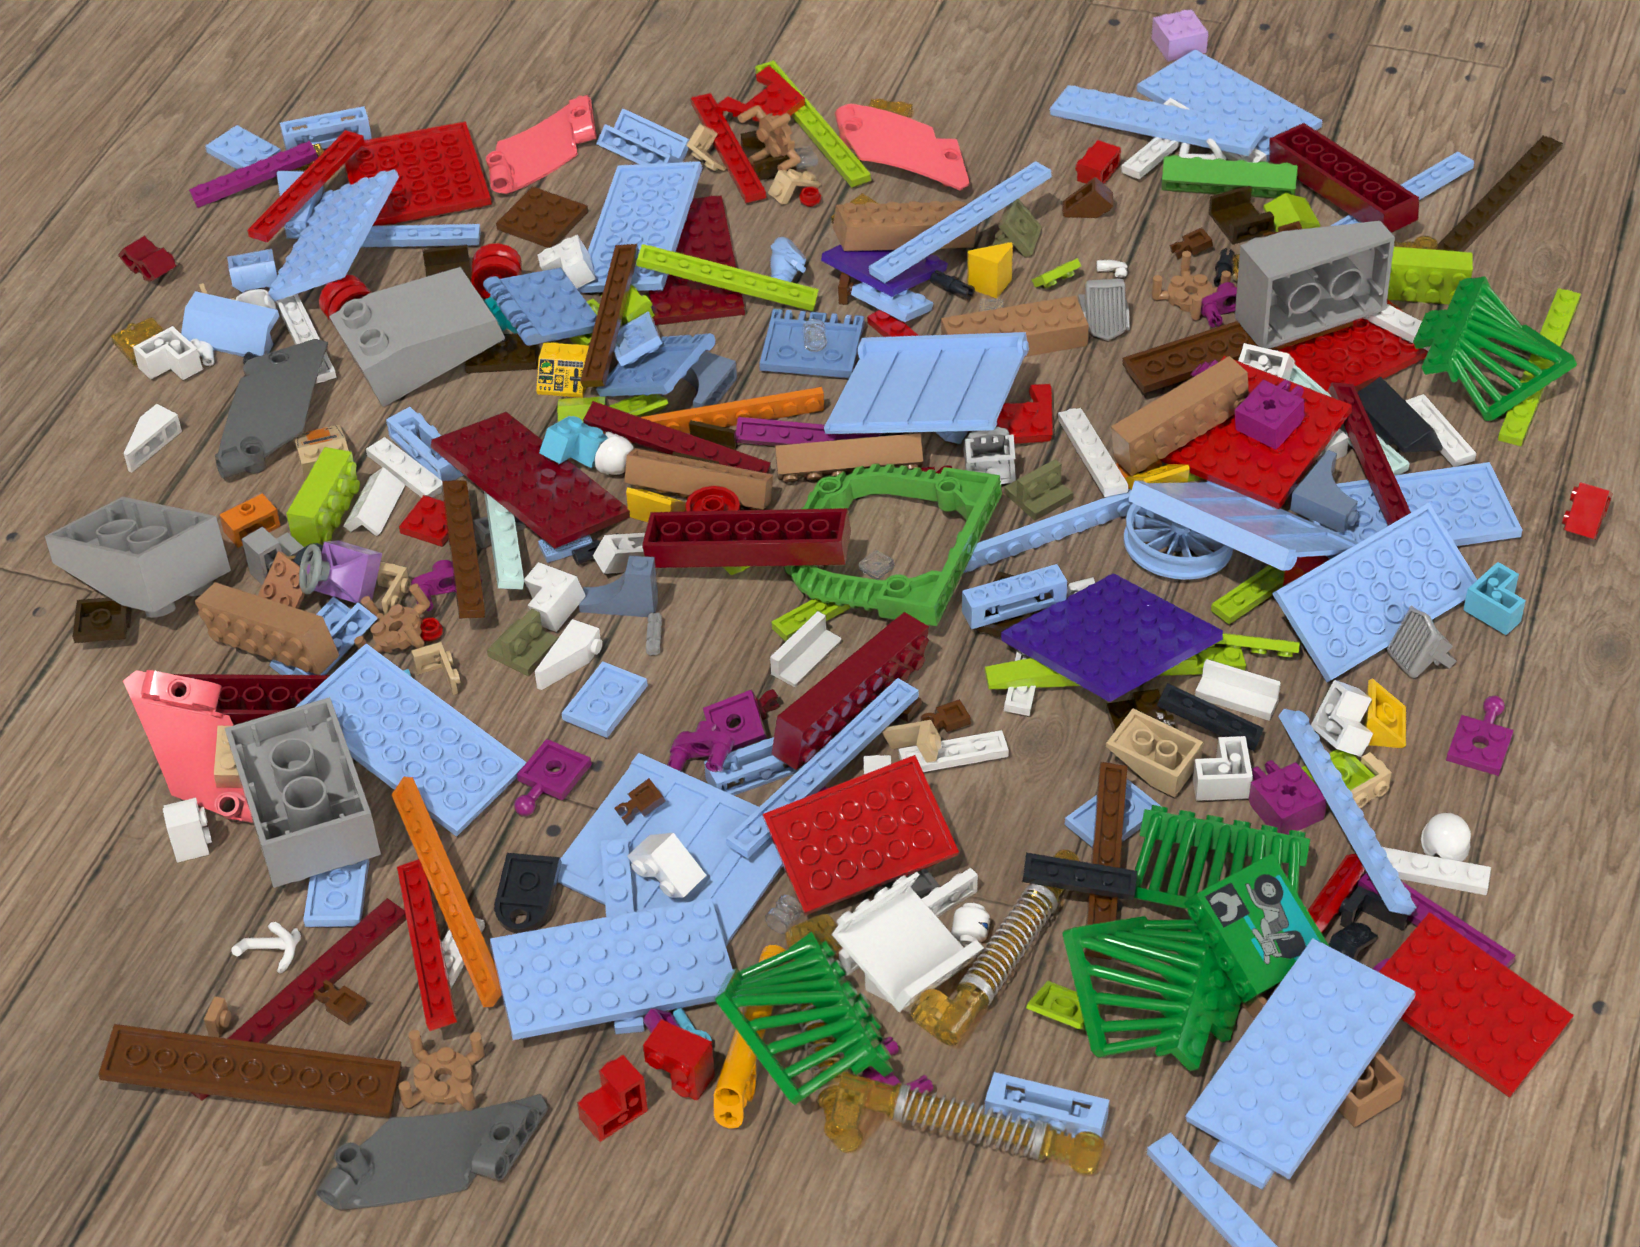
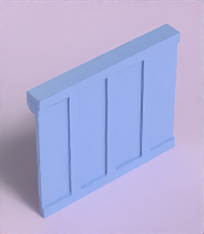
[824,332,1029,434]
[1128,480,1358,571]
[557,753,783,946]

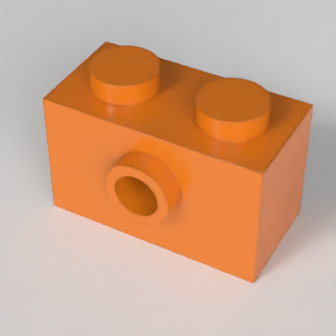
[219,493,281,548]

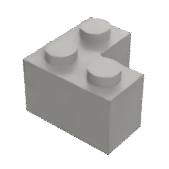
[242,527,304,585]

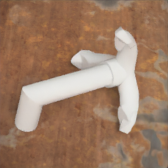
[1179,138,1226,161]
[231,922,301,974]

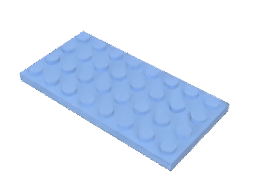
[1137,50,1322,162]
[577,161,702,293]
[268,169,399,301]
[1309,462,1522,560]
[1272,503,1477,682]
[296,644,527,837]
[490,898,733,1040]
[1186,938,1415,1179]

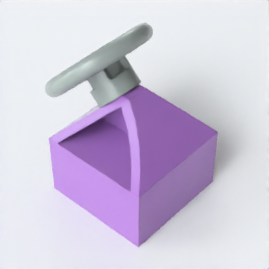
[299,540,382,603]

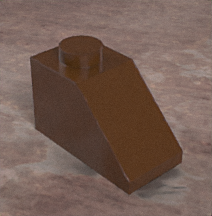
[1063,177,1113,218]

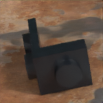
[1339,886,1408,931]
[1328,923,1378,960]

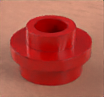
[799,187,821,207]
[420,618,443,641]

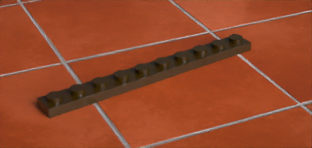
[1434,135,1563,252]

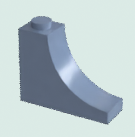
[682,351,737,408]
[1290,450,1359,534]
[579,556,658,617]

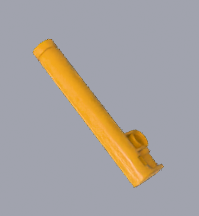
[714,945,788,1128]

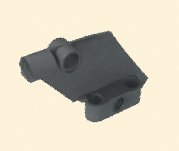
[215,339,328,479]
[316,1094,548,1209]

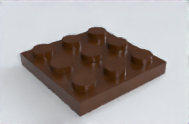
[496,186,588,248]

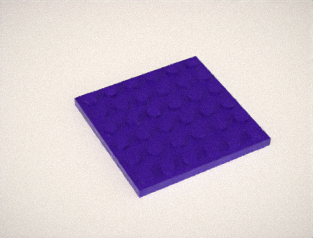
[1001,573,1223,702]

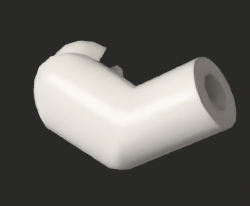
[1096,260,1128,278]
[190,339,215,366]
[1066,577,1095,598]

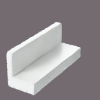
[344,467,405,536]
[770,611,842,687]
[1195,659,1281,721]

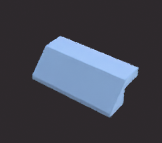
[596,108,690,164]
[181,291,279,357]
[269,596,378,675]

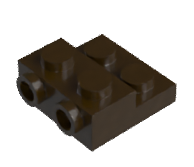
[72,597,132,643]
[1106,689,1175,733]

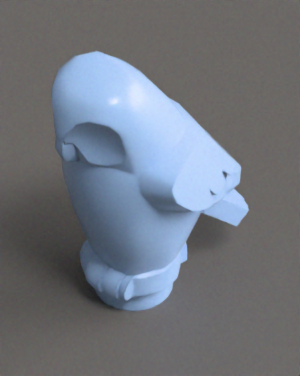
[770,237,806,282]

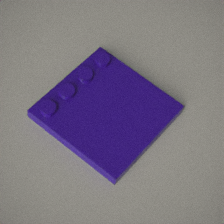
[821,245,948,297]

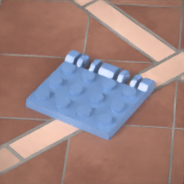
[483,268,597,346]
[759,309,865,378]
[596,333,715,397]

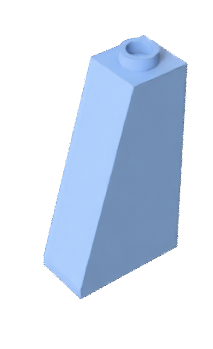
[277,171,324,239]

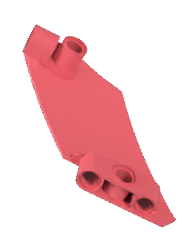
[486,95,597,194]
[835,104,970,191]
[123,670,253,823]

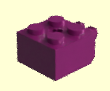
[1235,379,1304,449]
[1249,760,1327,835]

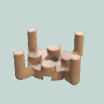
[738,106,801,171]
[1152,251,1231,321]
[354,583,430,654]
[398,1030,485,1111]

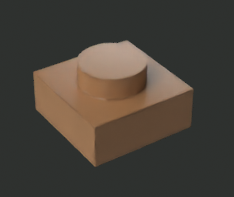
[204,996,231,1038]

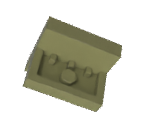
[992,198,1042,258]
[1004,459,1073,521]
[487,609,558,677]

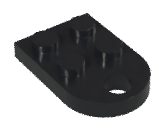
[494,853,562,934]

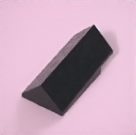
[1357,377,1443,453]

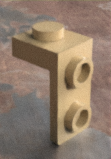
[686,124,726,171]
[768,169,821,204]
[377,562,411,615]
[411,642,460,695]
[882,720,941,763]
[1351,752,1392,808]

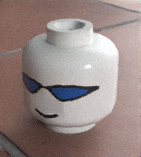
[951,903,990,946]

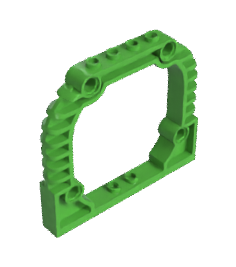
[784,463,1002,626]

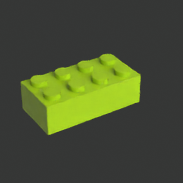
[1387,247,1473,305]
[286,447,360,547]

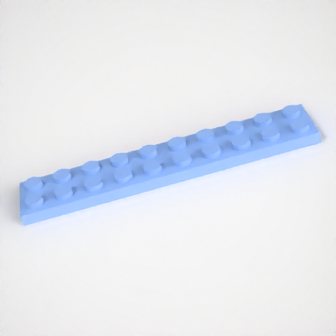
[1050,85,1266,156]

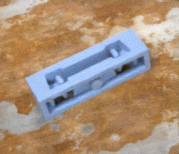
[280,106,372,151]
[386,407,464,481]
[962,564,1067,629]
[704,737,806,795]
[984,1072,1109,1146]

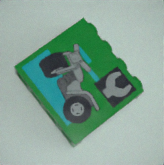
[1184,854,1330,1003]

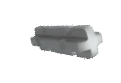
[646,612,662,656]

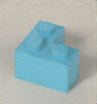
[539,416,608,468]
[1464,562,1526,635]

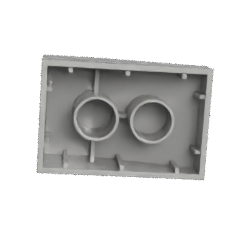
[1235,221,1395,349]
[329,267,505,407]
[45,497,231,618]
[225,697,381,888]

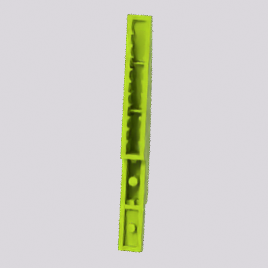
[984,647,1246,689]

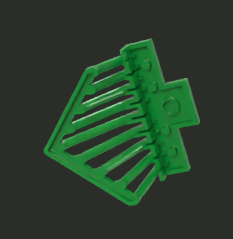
[1413,276,1577,421]
[1134,805,1311,909]
[1062,916,1242,1071]
[715,932,894,1105]

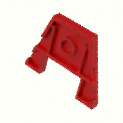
[716,66,805,122]
[996,384,1053,444]

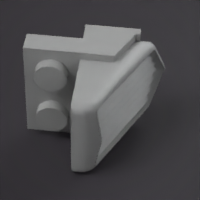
[1078,279,1130,341]
[964,427,1016,484]
[1387,605,1457,679]

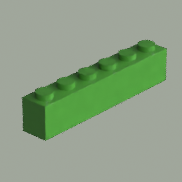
[1161,155,1297,198]

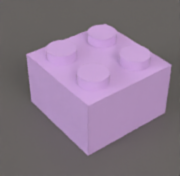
[1152,9,1208,61]

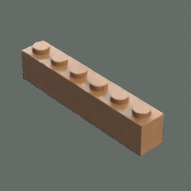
[775,433,923,482]
[624,448,773,510]

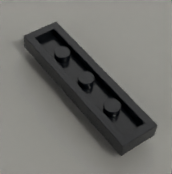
[1157,683,1264,751]
[1022,852,1137,901]

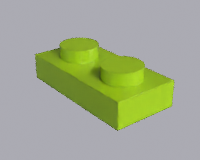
[1031,258,1081,288]

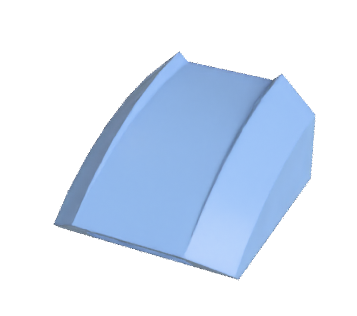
[227,249,277,293]

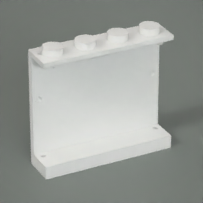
[832,872,984,1013]

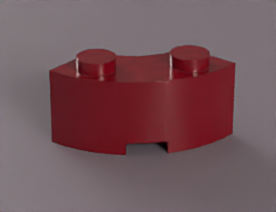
[118,236,177,281]

